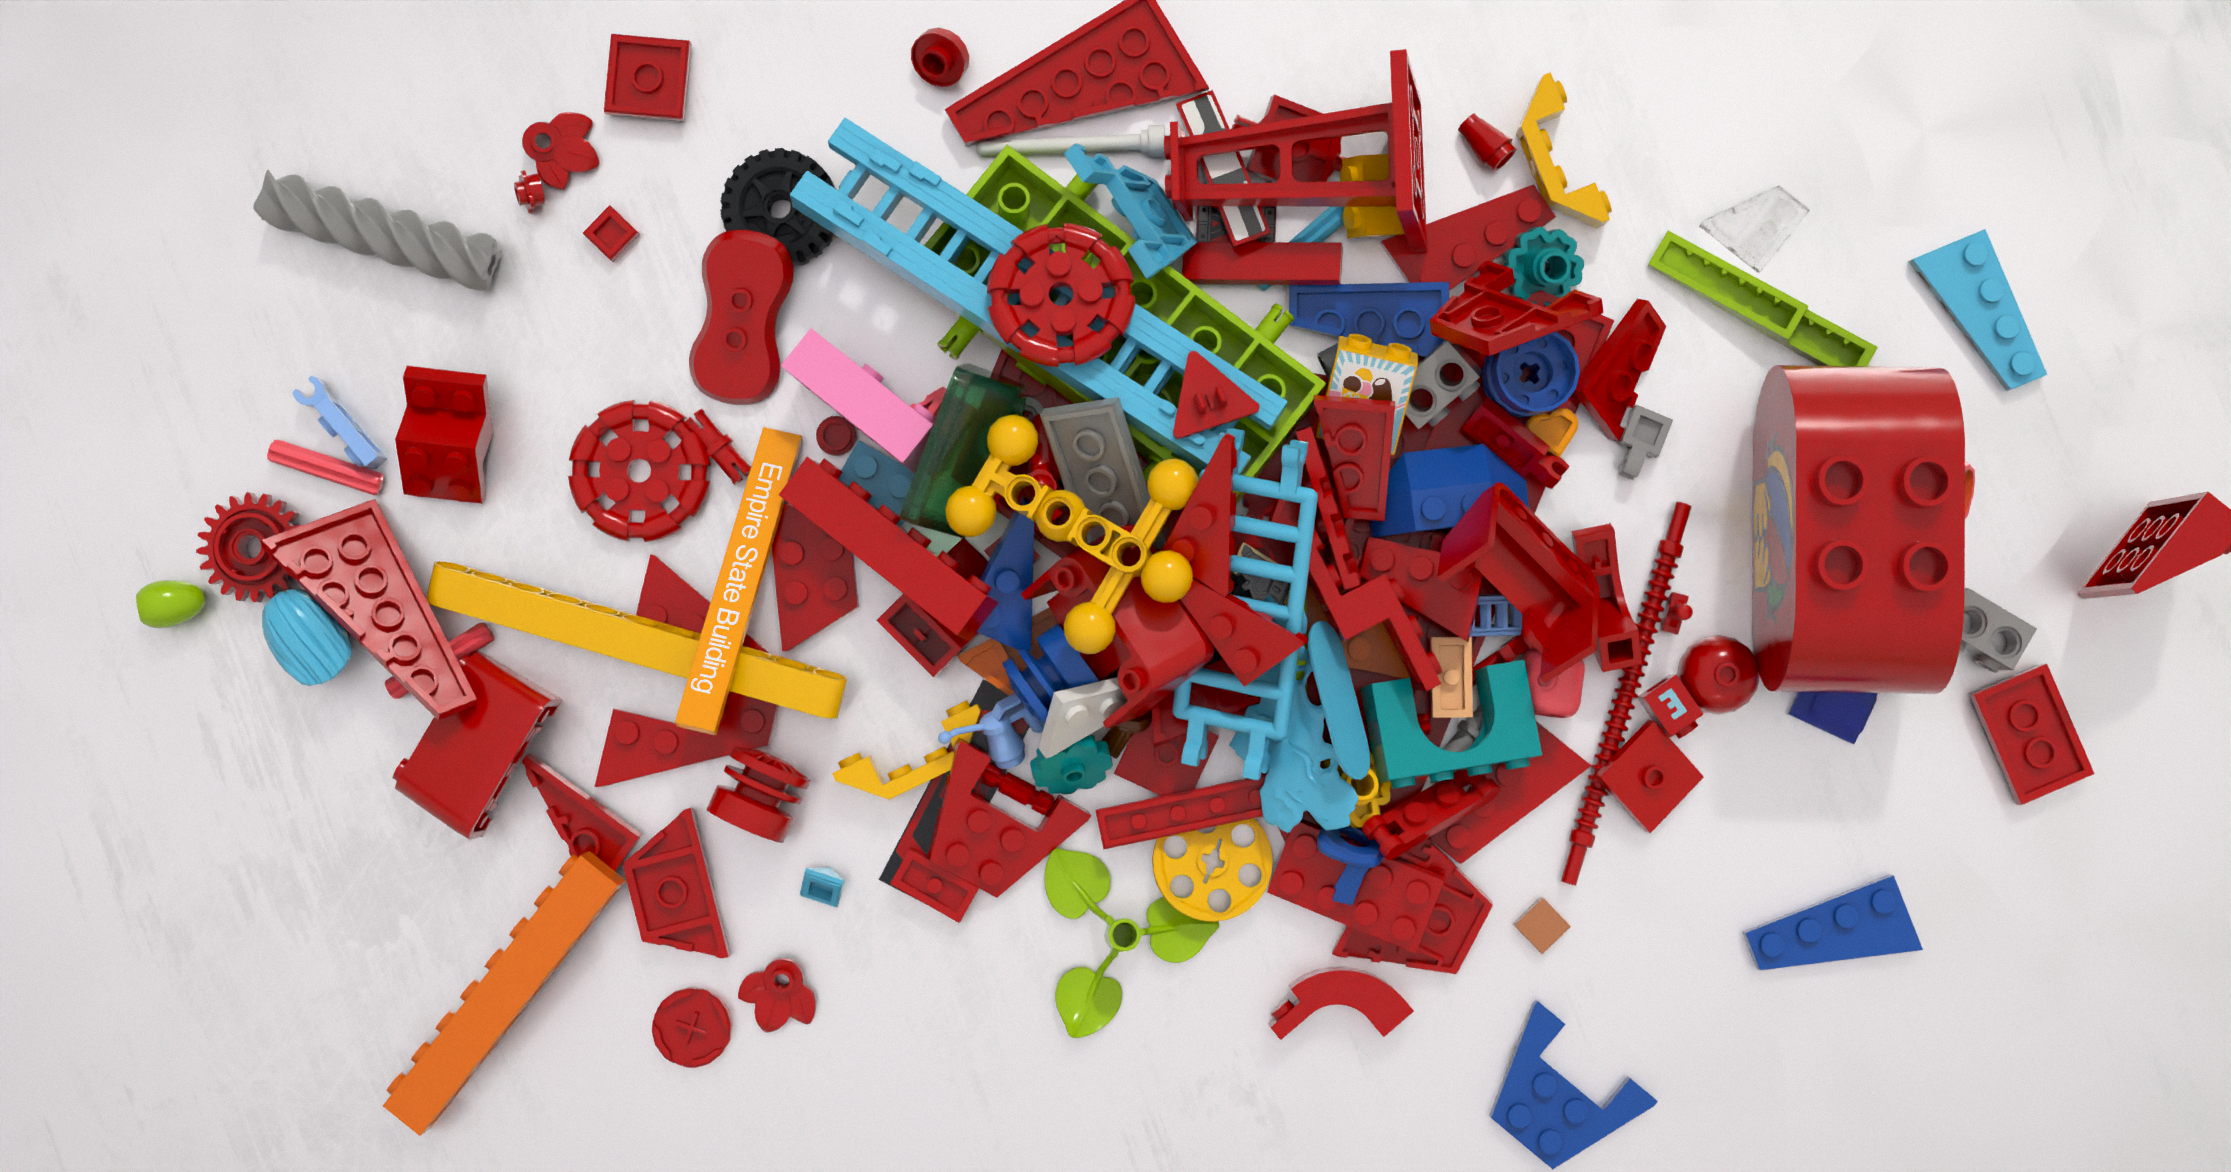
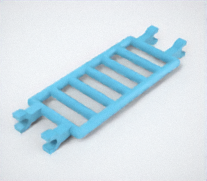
[1172,428,1318,780]

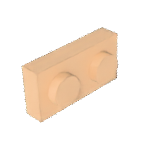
[1430,637,1473,718]

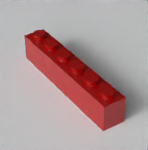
[779,457,999,641]

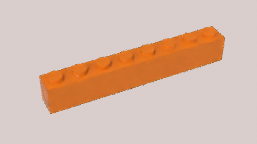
[383,851,626,1136]

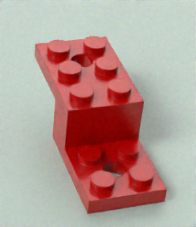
[1287,526,1443,691]

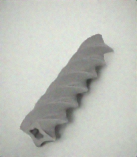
[253,169,502,291]

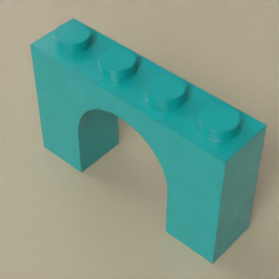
[1360,660,1542,789]

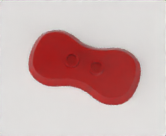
[689,230,794,405]

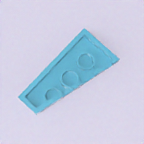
[1908,229,2047,391]

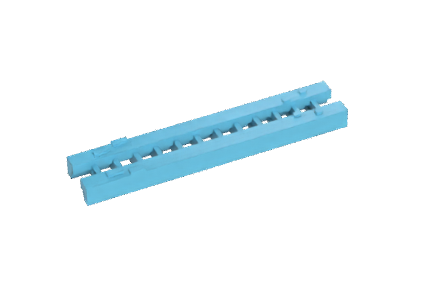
[790,117,1288,475]

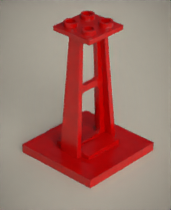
[1164,49,1428,253]

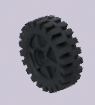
[720,148,836,268]

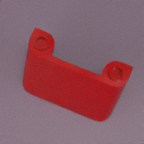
[392,652,563,840]

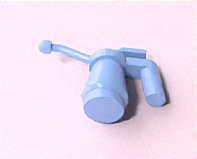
[938,693,1045,769]

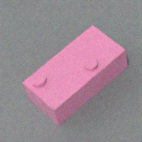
[781,328,949,477]

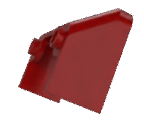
[1437,482,1600,683]
[1021,524,1215,729]

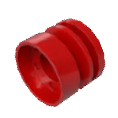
[706,746,811,843]

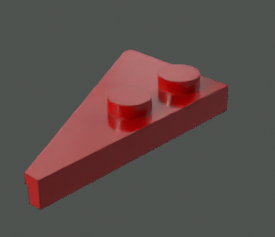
[1162,433,1237,598]
[1180,577,1309,687]
[521,753,643,872]

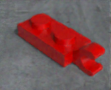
[1462,397,1569,489]

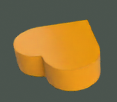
[1525,409,1578,457]

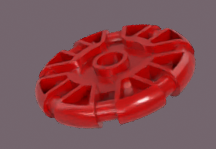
[987,223,1136,367]
[568,400,711,542]

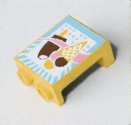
[1316,334,1418,455]

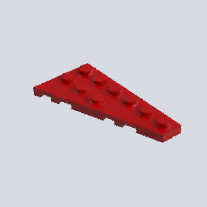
[945,0,1209,146]

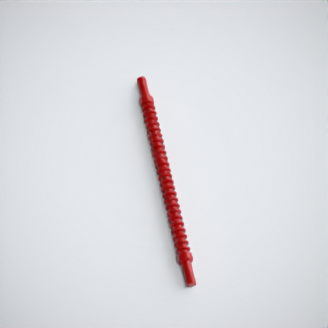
[1561,502,1692,886]

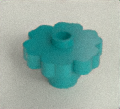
[1503,227,1584,306]
[1030,734,1113,794]

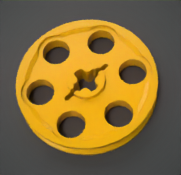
[1152,818,1273,922]

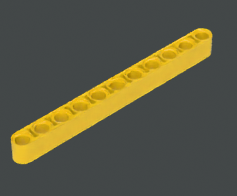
[426,561,847,719]

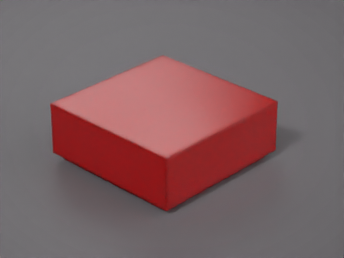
[583,205,640,262]

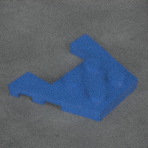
[1489,1000,1658,1169]

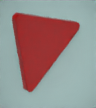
[1173,351,1260,439]

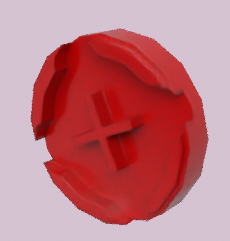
[651,987,733,1068]

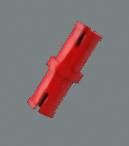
[684,409,751,485]

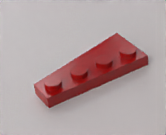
[1296,425,1361,590]

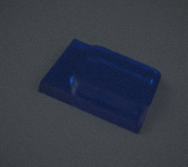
[1788,692,1878,745]

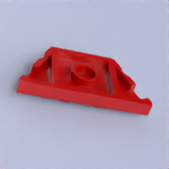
[772,503,859,651]
[622,807,731,959]

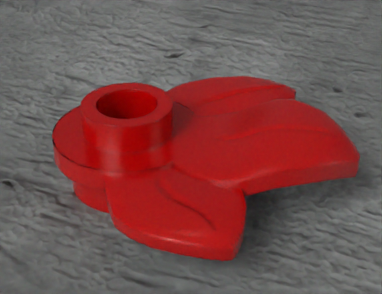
[522,112,599,190]
[738,958,816,1033]

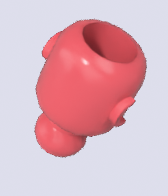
[1522,648,1585,718]

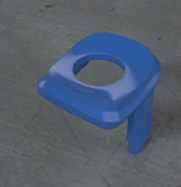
[1317,825,1384,905]

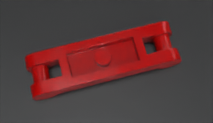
[1361,769,1500,860]

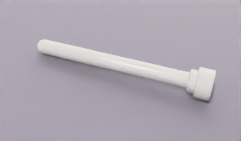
[976,125,1165,157]

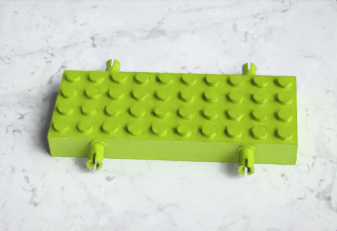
[924,144,1326,504]

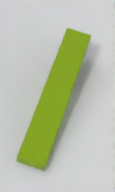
[1648,230,1878,366]

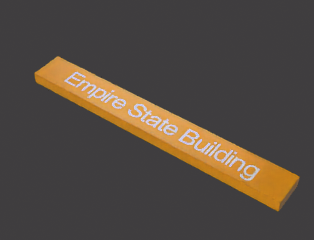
[675,427,803,735]

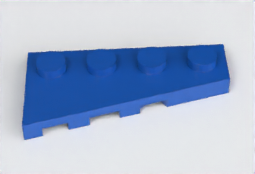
[1289,282,1449,357]

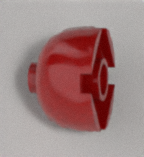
[1677,635,1760,715]

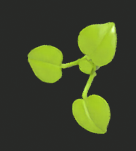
[1044,848,1220,1038]

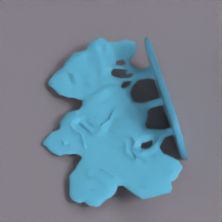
[1224,595,1370,833]

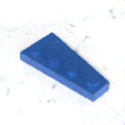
[1742,874,1923,970]

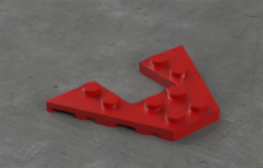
[594,554,779,787]

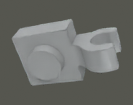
[1618,405,1673,480]

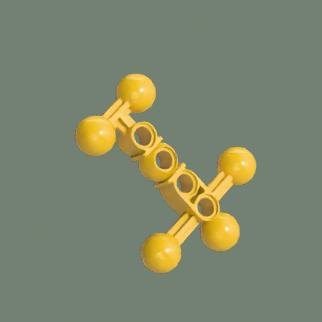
[945,415,1199,654]

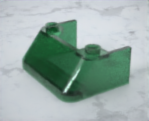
[899,363,1027,539]

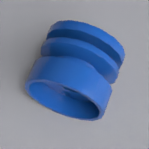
[1481,332,1580,418]
[1002,623,1099,724]

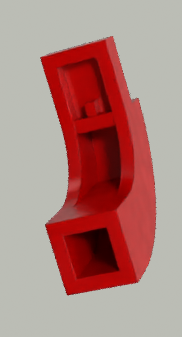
[1571,523,1642,672]
[1268,967,1414,1040]

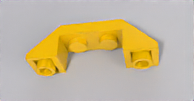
[1516,72,1612,228]
[832,700,982,800]

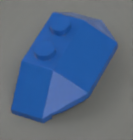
[1369,444,1529,538]

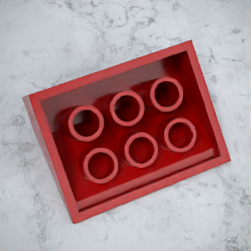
[2077,491,2231,599]

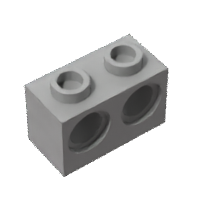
[1405,340,1483,429]
[1959,588,2037,673]

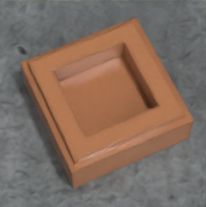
[1513,897,1571,954]

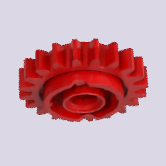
[196,492,301,603]

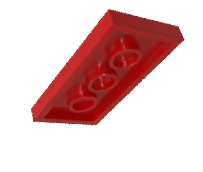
[1267,819,1446,954]

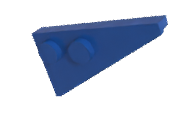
[977,497,1034,652]

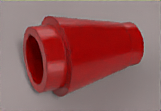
[1458,113,1517,172]

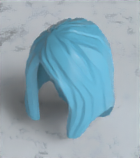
[262,589,352,686]

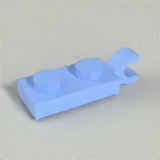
[293,376,387,469]

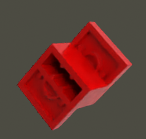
[395,366,493,504]

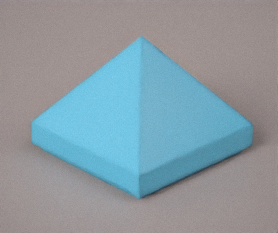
[800,867,844,907]

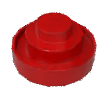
[911,27,969,87]

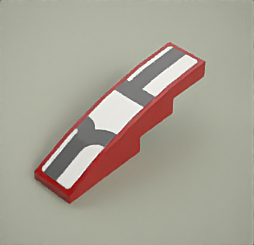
[1176,90,1271,248]

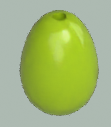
[136,580,205,628]

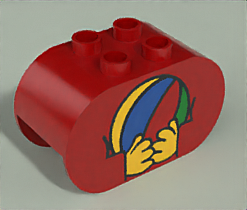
[1752,365,1965,694]

